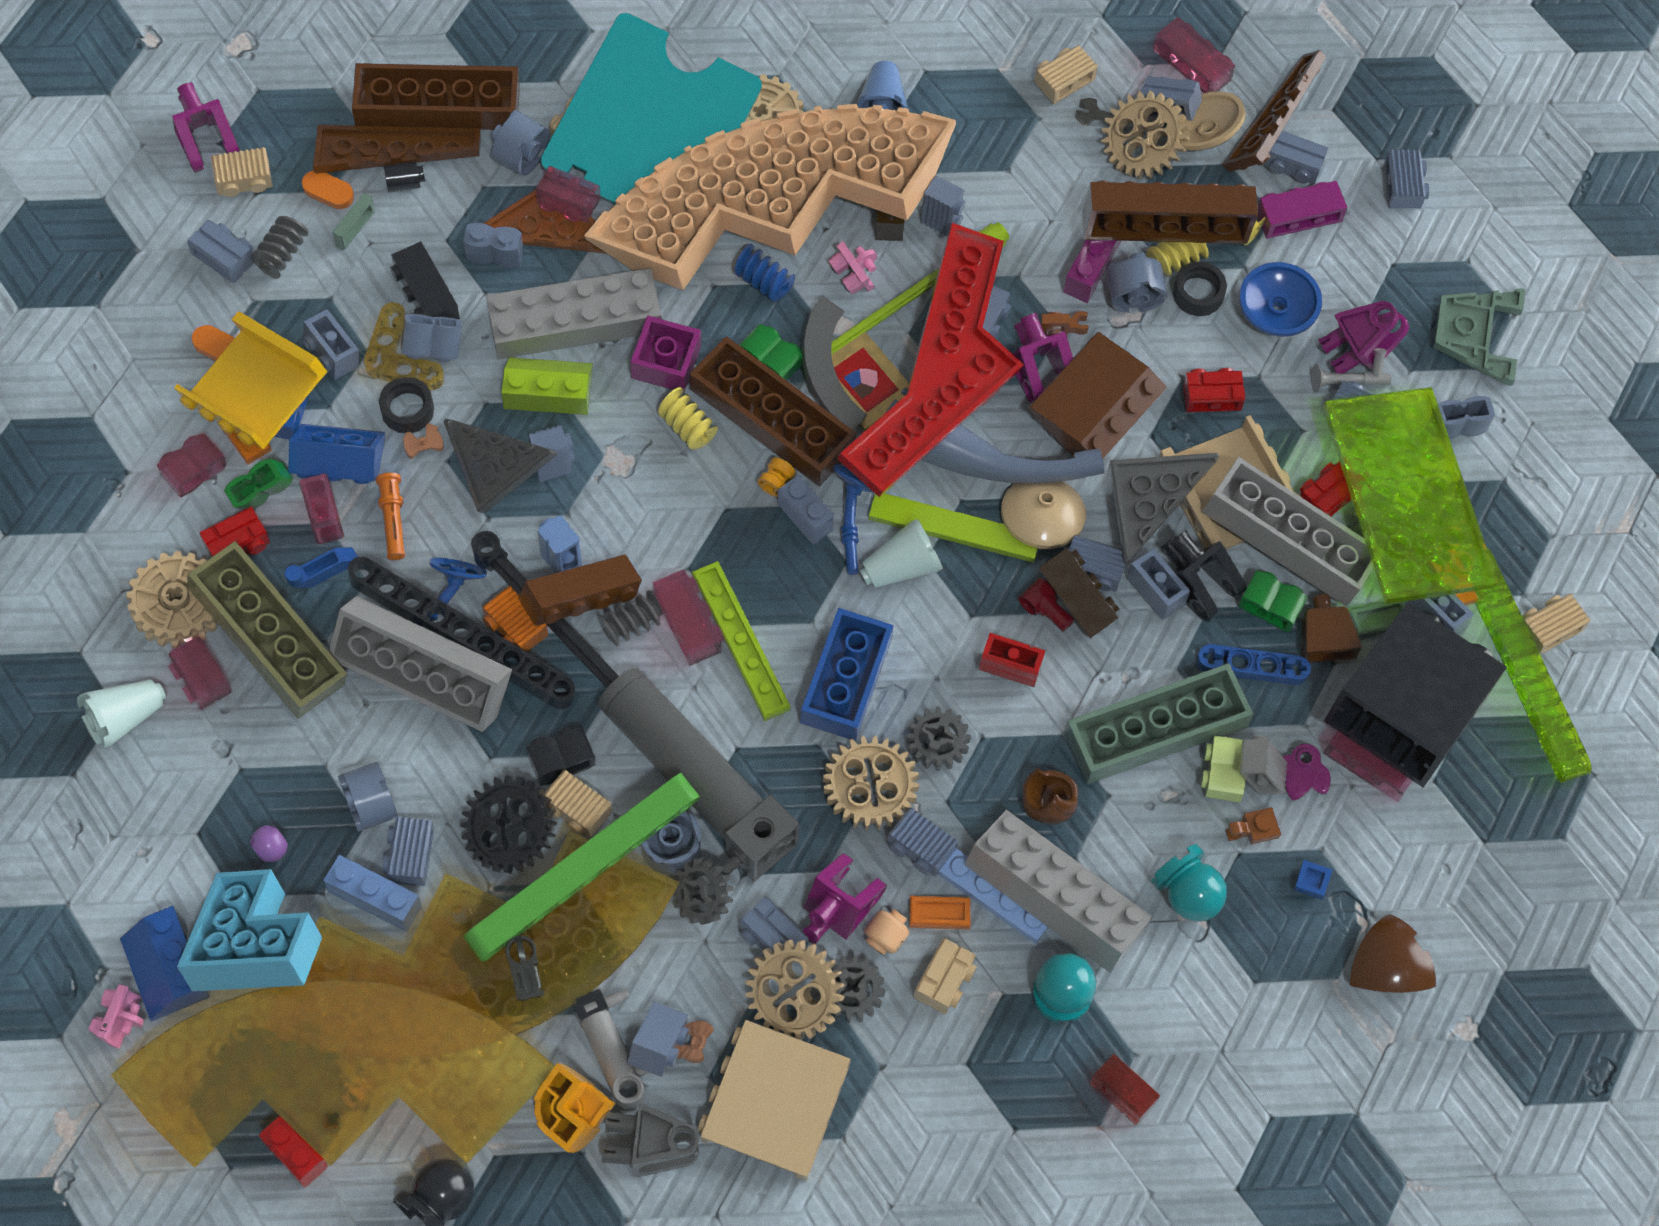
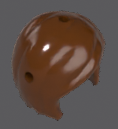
[1022,768,1079,825]

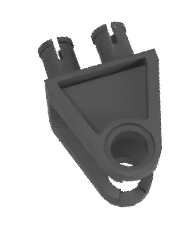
[601,1104,699,1177]

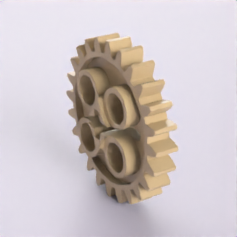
[1101,90,1189,179]
[823,736,919,831]
[745,939,844,1040]

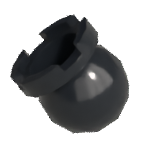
[393,1158,474,1226]

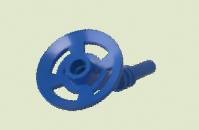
[833,464,874,575]
[429,558,487,622]

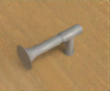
[1311,348,1391,393]

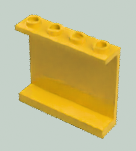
[174,311,328,450]

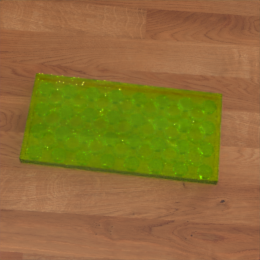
[1323,387,1498,604]

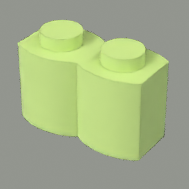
[1201,735,1246,803]

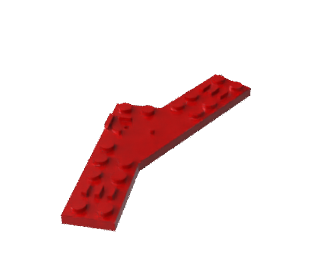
[837,223,1024,497]

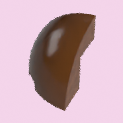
[1349,914,1436,993]

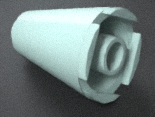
[859,519,943,588]
[77,680,166,749]

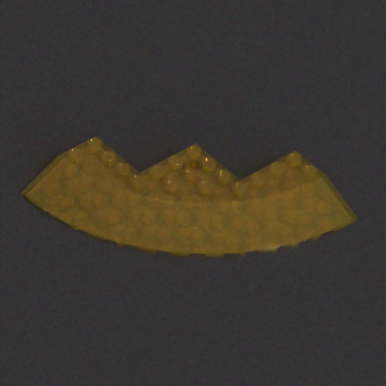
[261,831,680,1059]
[111,979,555,1168]

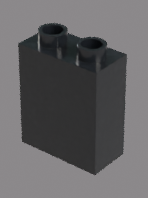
[1324,602,1507,788]

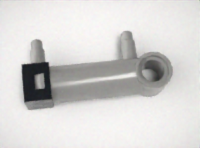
[571,988,650,1111]

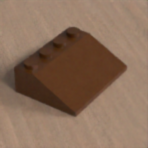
[1028,332,1167,458]

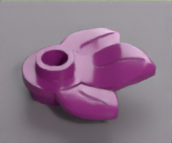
[1282,744,1331,801]

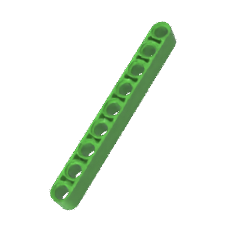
[463,773,700,962]

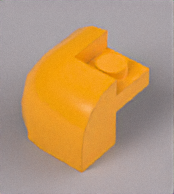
[533,1063,616,1153]

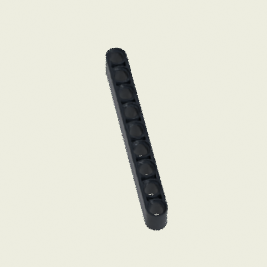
[348,556,575,709]

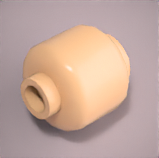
[864,909,910,955]

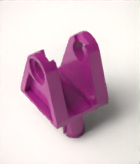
[172,82,239,173]
[1318,301,1409,373]
[1013,313,1073,403]
[802,853,888,944]

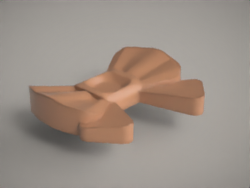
[403,423,444,459]
[676,1020,714,1063]

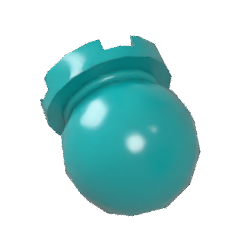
[1150,844,1227,922]
[1032,953,1097,1023]

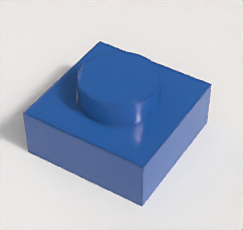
[1293,860,1332,900]

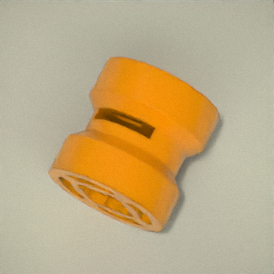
[757,457,796,497]

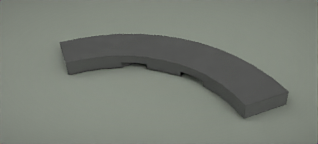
[802,295,867,431]

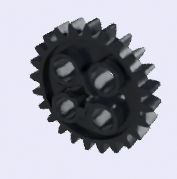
[460,775,557,874]

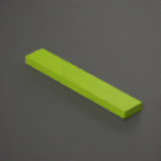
[868,493,1038,563]
[692,561,791,722]

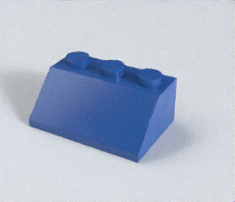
[288,424,385,484]
[120,906,210,1022]

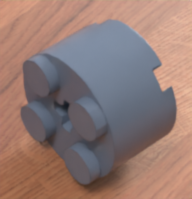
[490,110,551,176]
[1107,252,1167,313]
[338,762,398,832]
[641,811,701,875]

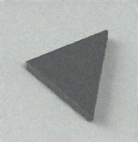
[443,419,557,513]
[1109,453,1219,564]

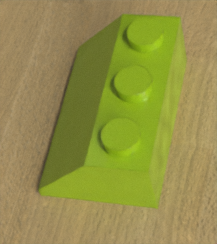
[502,357,593,415]

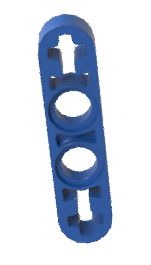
[1196,644,1311,685]

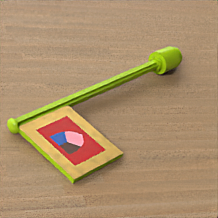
[831,222,1009,431]

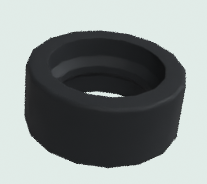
[1173,261,1227,316]
[379,377,434,433]

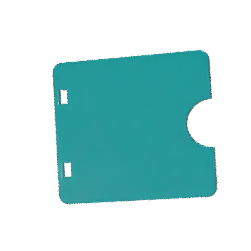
[541,13,762,205]

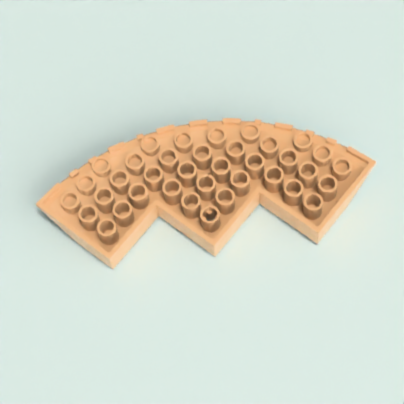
[584,104,956,290]

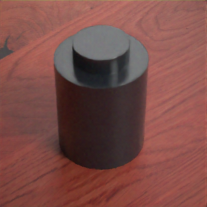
[384,161,425,193]

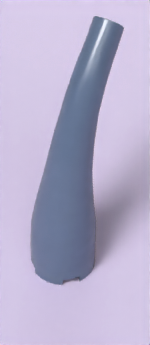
[885,388,1105,483]

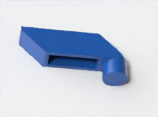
[284,547,358,588]

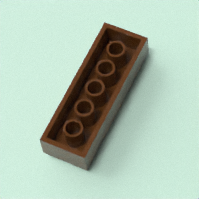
[352,63,520,130]
[1082,180,1258,244]
[690,336,857,487]

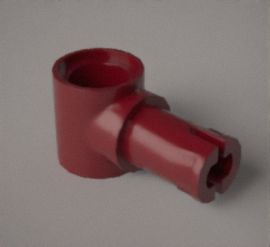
[1018,577,1075,632]

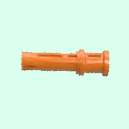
[375,473,405,560]

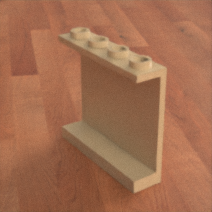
[1159,415,1301,549]
[697,1020,851,1181]

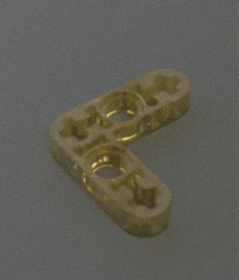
[364,302,444,390]

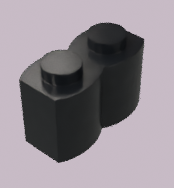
[526,726,596,786]

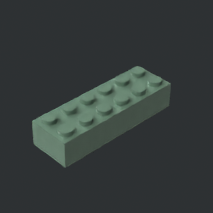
[1064,663,1254,785]

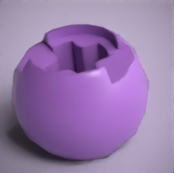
[250,825,288,863]

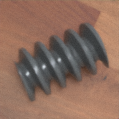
[252,216,309,279]
[597,590,663,647]

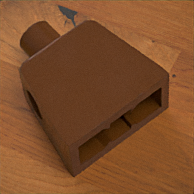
[1301,594,1362,663]

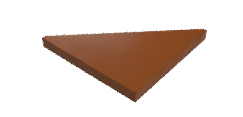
[483,177,607,254]

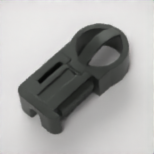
[506,936,544,1002]

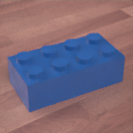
[800,608,894,741]

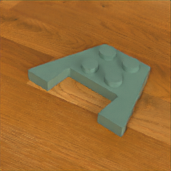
[1433,288,1526,386]

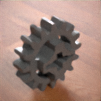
[906,706,971,771]
[670,858,734,925]
[819,955,885,1023]

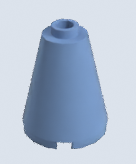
[857,61,908,110]

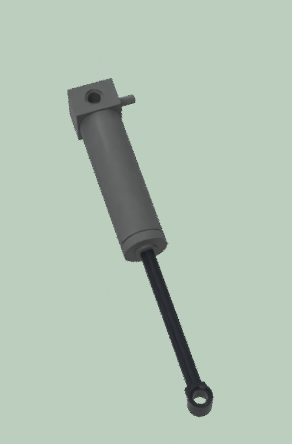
[471,531,799,882]

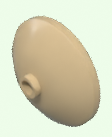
[1166,91,1246,151]
[1001,482,1086,549]

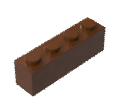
[519,554,642,626]

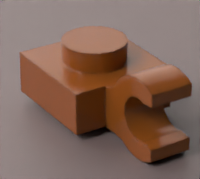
[1040,311,1089,336]
[1225,807,1281,845]

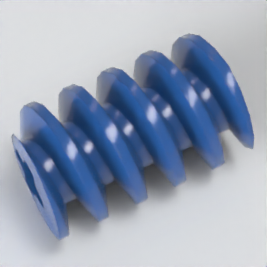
[734,243,795,302]

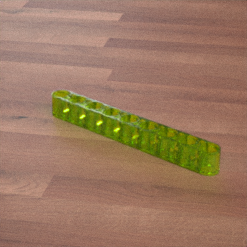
[1458,547,1592,783]

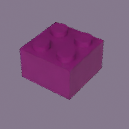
[630,315,701,393]

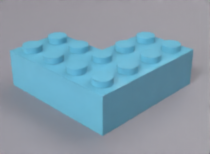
[177,869,322,991]

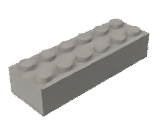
[486,268,662,360]
[1202,457,1384,607]
[329,596,512,732]
[964,810,1152,973]

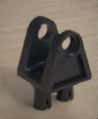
[1161,530,1247,622]

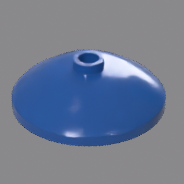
[1239,262,1322,337]

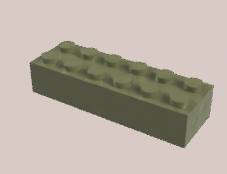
[187,541,347,719]

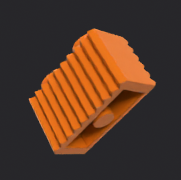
[482,586,548,652]

